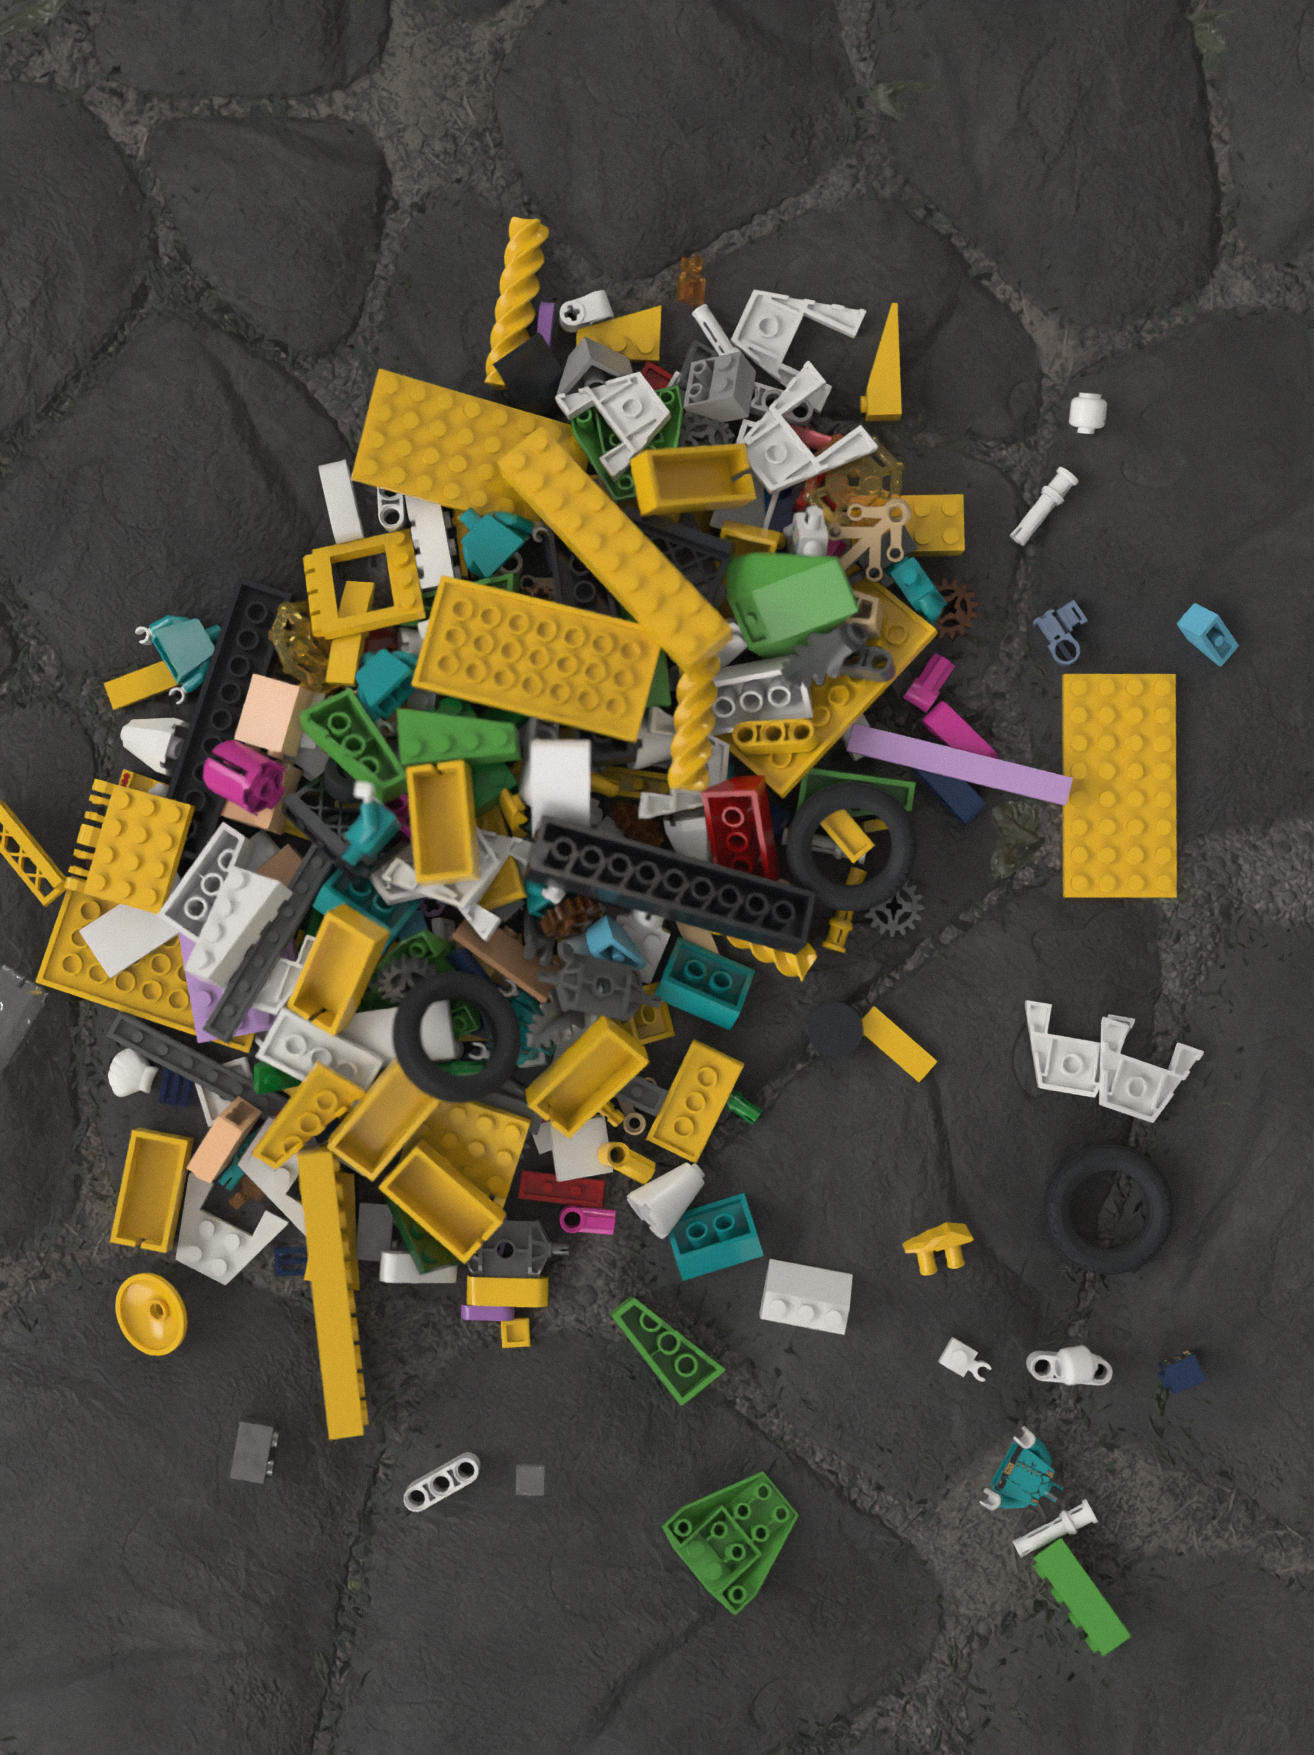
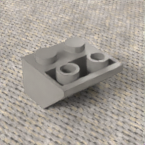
[683,351,756,422]

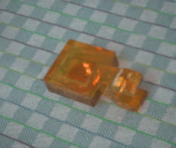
[676,255,706,308]
[229,1174,266,1210]

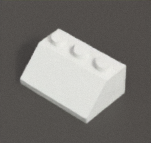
[759,1259,853,1335]

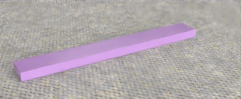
[846,724,1073,806]

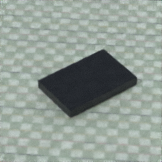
[493,332,563,419]

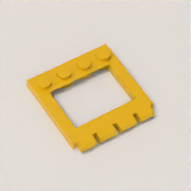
[303,528,426,640]

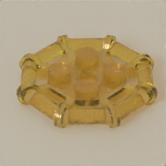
[803,433,905,530]
[268,600,346,694]

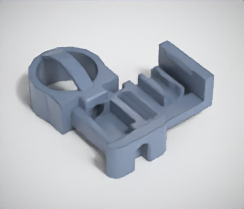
[1033,600,1088,666]

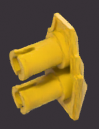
[902,1222,973,1276]

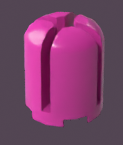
[203,740,287,816]

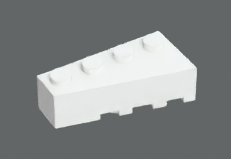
[405,495,462,592]
[157,822,255,943]
[184,865,293,988]

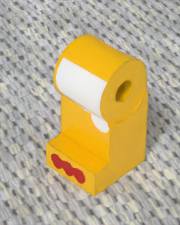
[118,769,170,798]

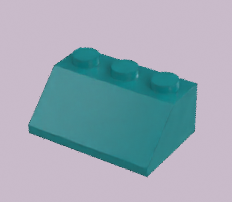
[312,869,421,956]
[654,937,755,1030]
[668,1193,764,1281]

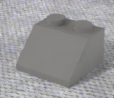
[557,337,633,414]

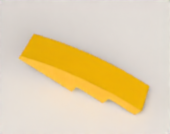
[326,581,375,687]

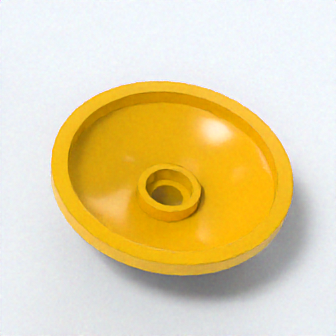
[115,1273,187,1356]

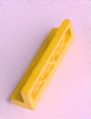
[0,800,67,907]

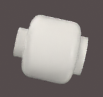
[1069,393,1107,434]
[1053,1345,1098,1385]

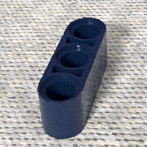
[912,768,986,825]

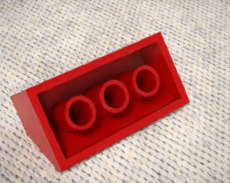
[701,775,780,882]

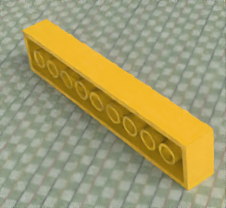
[498,426,733,677]
[297,1143,369,1440]

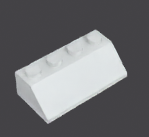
[710,654,813,736]

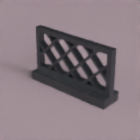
[624,506,735,606]
[282,772,410,889]

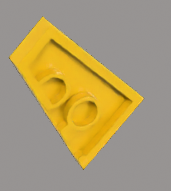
[576,306,661,363]

